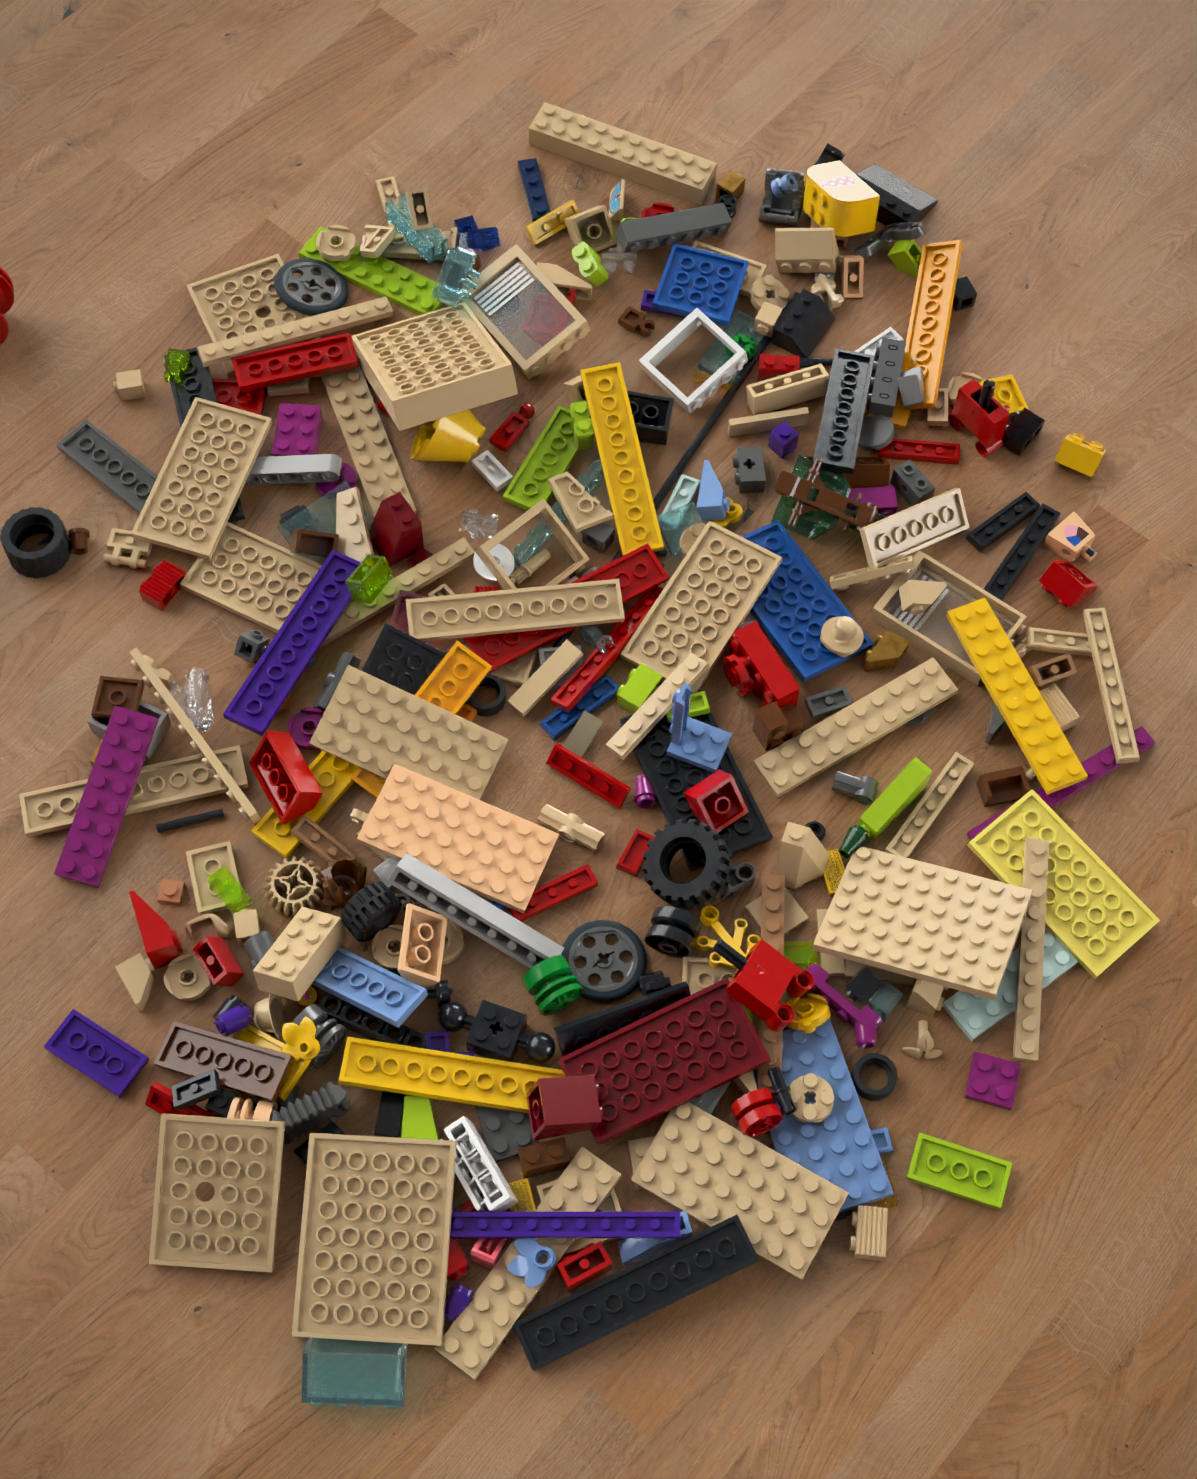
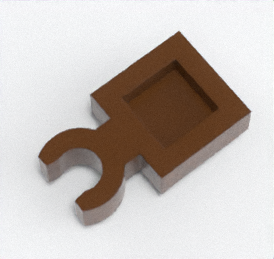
[618,306,655,337]

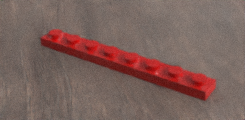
[550,586,663,712]

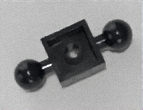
[438,1000,556,1063]

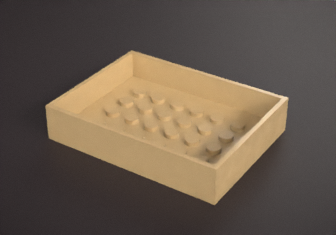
[351,302,518,431]

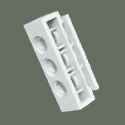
[441,1116,518,1212]

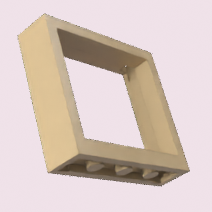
[475,499,589,590]

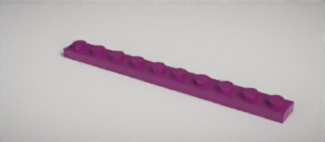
[967,726,1156,840]

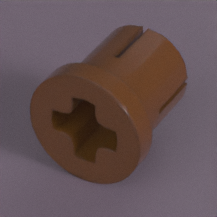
[68,528,90,555]

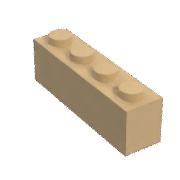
[746,364,829,415]

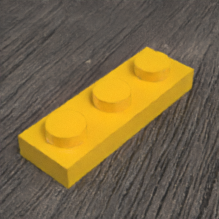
[525,200,580,245]

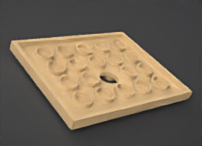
[186,254,320,378]
[149,1114,285,1273]

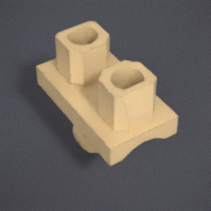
[811,274,844,312]

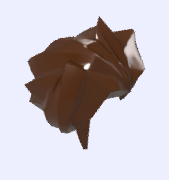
[320,857,367,911]

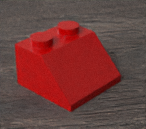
[1038,559,1099,607]
[684,769,749,833]

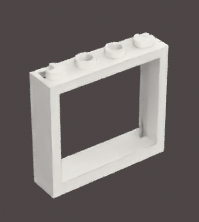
[639,308,748,414]

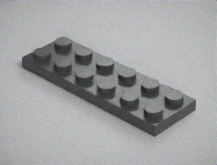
[57,419,158,515]

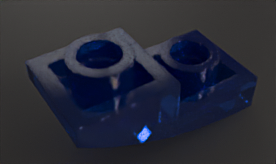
[457,227,501,252]

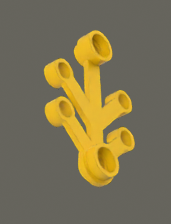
[696,906,761,970]

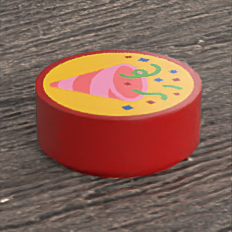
[296,985,319,1009]

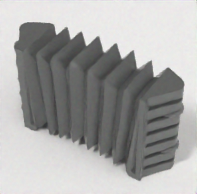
[759,168,805,227]
[271,1082,351,1144]

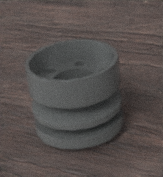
[284,1004,347,1068]

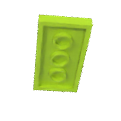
[906,1132,1012,1210]

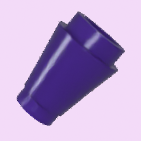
[444,1283,474,1322]

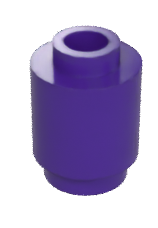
[215,1005,253,1037]

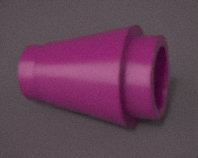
[634,774,656,809]

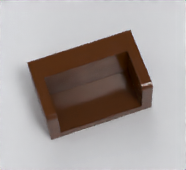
[290,528,339,558]
[976,766,1030,807]

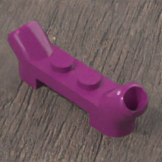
[806,963,883,1049]

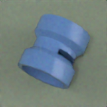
[771,173,798,198]

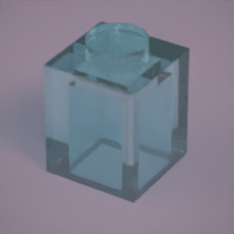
[867,980,903,1022]

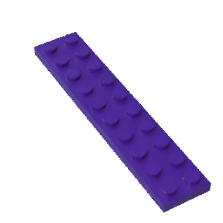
[223,550,370,736]

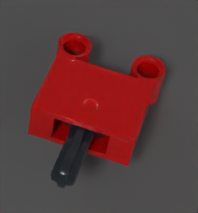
[948,379,1010,457]
[714,939,814,1032]

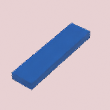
[540,674,619,741]

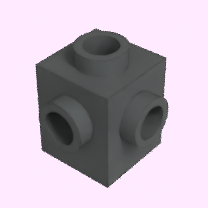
[234,630,270,663]

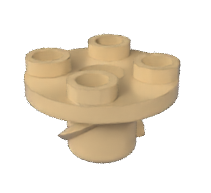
[820,616,864,657]

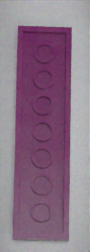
[54,706,159,888]

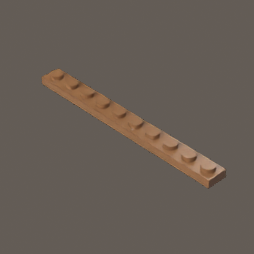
[758,874,785,1093]

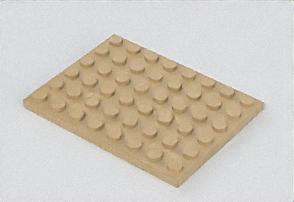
[813,846,1033,1000]
[292,1133,457,1346]

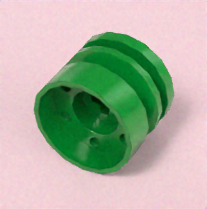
[522,955,583,1016]

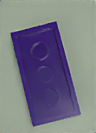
[44,1009,149,1099]

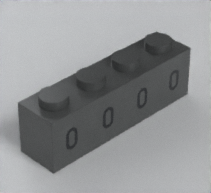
[866,338,906,418]

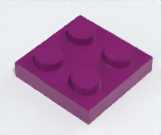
[964,1052,1021,1110]

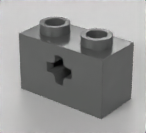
[733,446,766,493]
[890,460,935,507]

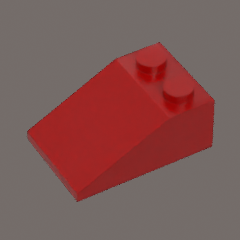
[129,890,183,969]

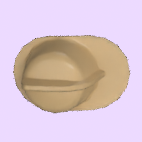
[254,993,285,1043]

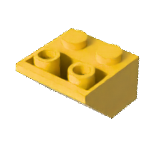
[1054,433,1106,477]

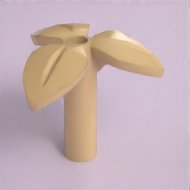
[902,1020,943,1059]

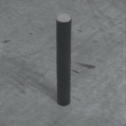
[156,809,225,833]

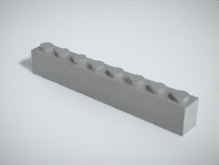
[388,853,564,968]

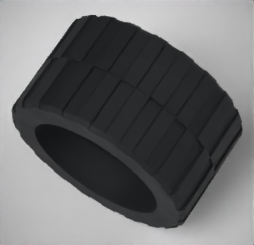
[0,507,71,578]

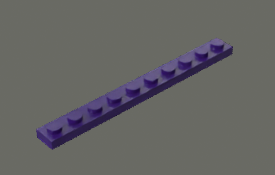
[450,1212,680,1238]

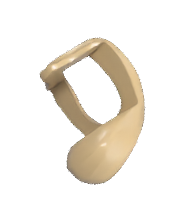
[185,914,232,940]

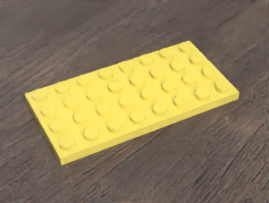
[967,789,1160,979]

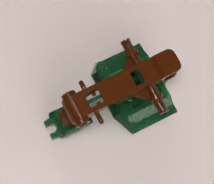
[771,455,886,540]

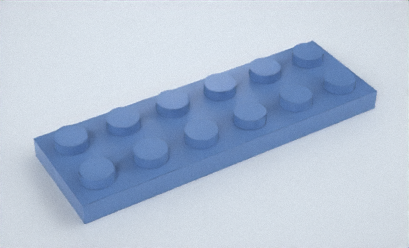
[312,947,428,1028]

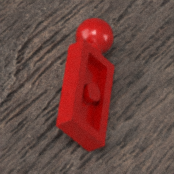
[489,403,535,453]

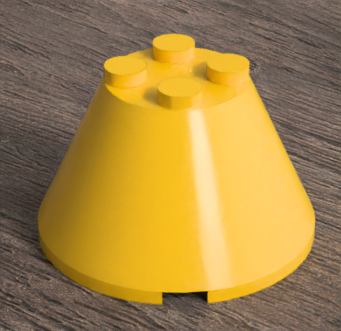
[410,409,486,463]

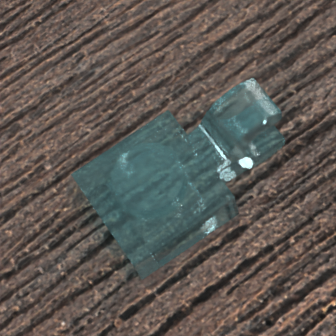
[579,625,615,653]

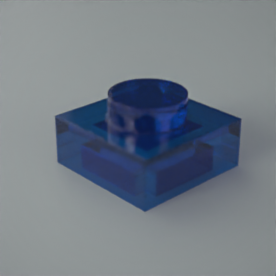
[454,215,479,239]

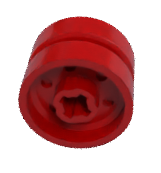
[731,1088,783,1137]

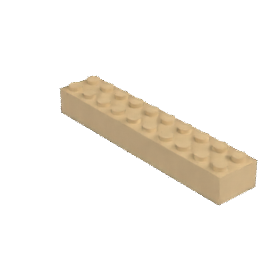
[529,102,717,205]

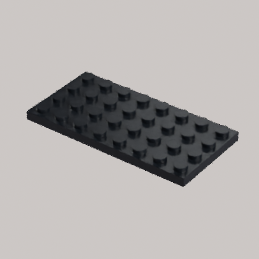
[620,690,773,872]

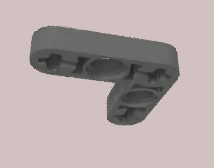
[855,222,926,259]

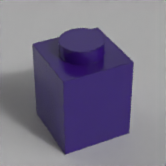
[768,422,799,459]

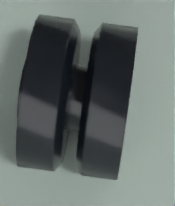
[644,906,702,958]

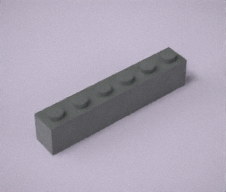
[615,203,732,253]

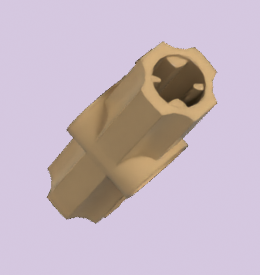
[537,804,605,852]

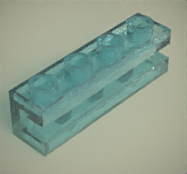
[384,193,449,263]

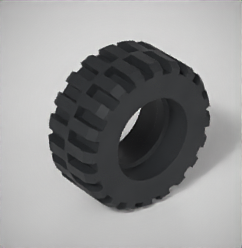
[642,819,733,910]

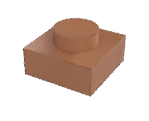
[157,879,185,906]

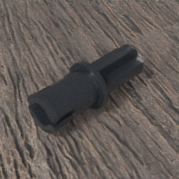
[768,1067,797,1116]

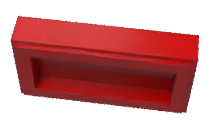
[616,828,655,877]

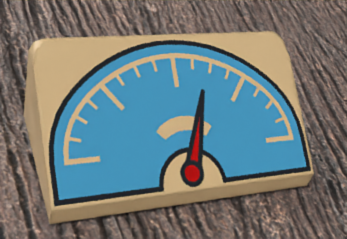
[609,179,625,222]

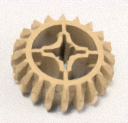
[264,856,325,916]

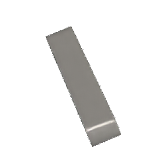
[246,454,342,485]

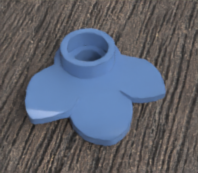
[507,1238,556,1288]

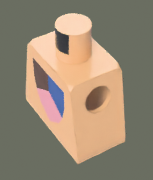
[1044,512,1098,562]

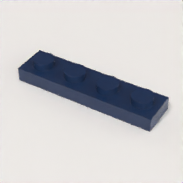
[518,158,551,222]

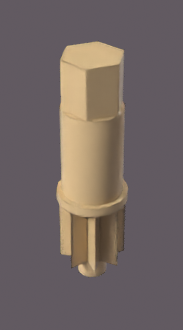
[510,549,551,585]

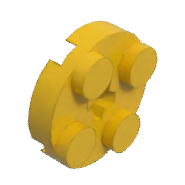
[786,994,831,1033]

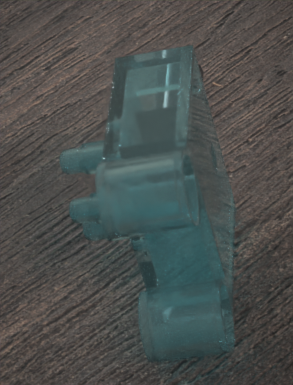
[431,245,481,308]

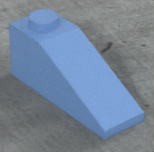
[697,460,730,521]

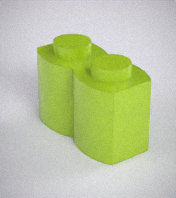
[572,241,608,287]
[570,401,594,450]

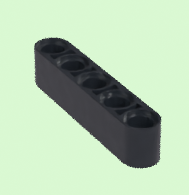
[320,994,426,1049]

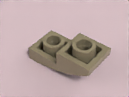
[563,711,604,758]

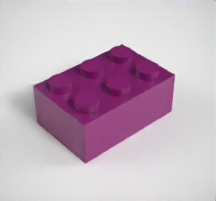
[271,403,323,456]

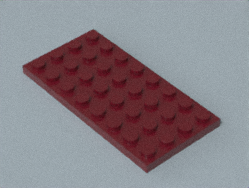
[557,977,771,1145]

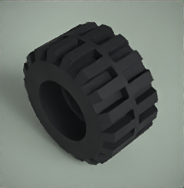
[340,881,402,942]

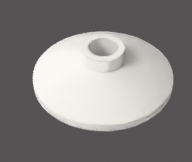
[473,544,515,582]

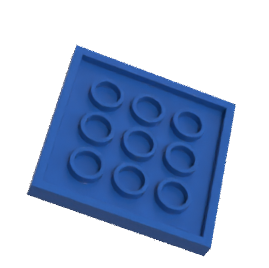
[652,243,749,326]

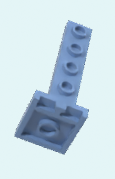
[666,683,732,773]

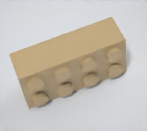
[253,907,347,1001]

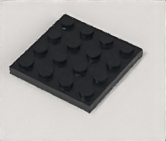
[361,623,446,695]

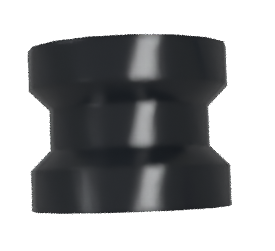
[718,194,737,218]

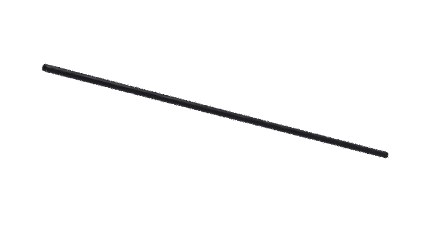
[536,292,800,671]

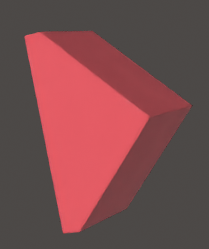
[470,1238,508,1270]

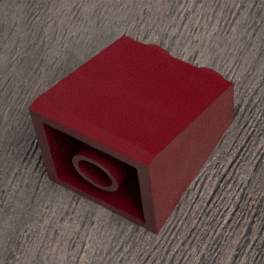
[369,492,424,567]
[526,1075,603,1140]

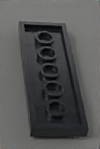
[554,981,691,1057]

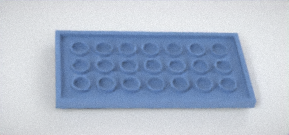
[753,1018,893,1213]

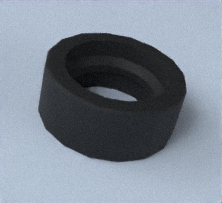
[466,673,506,716]
[851,1053,898,1101]

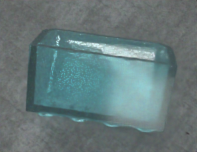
[302,1338,408,1409]

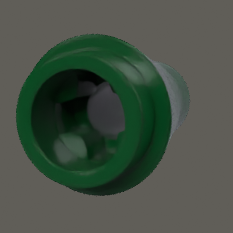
[838,825,868,858]

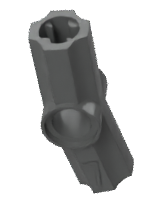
[314,652,361,712]

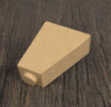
[775,822,830,890]

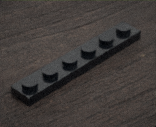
[983,503,1061,601]

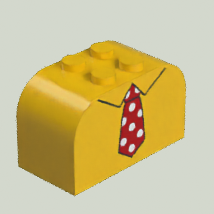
[802,160,880,237]

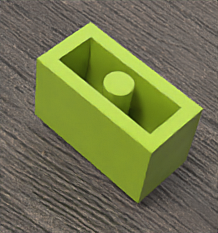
[616,663,663,714]

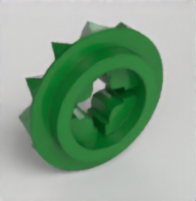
[725,333,757,360]

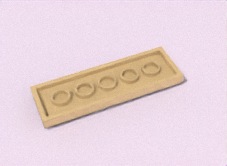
[859,488,970,569]

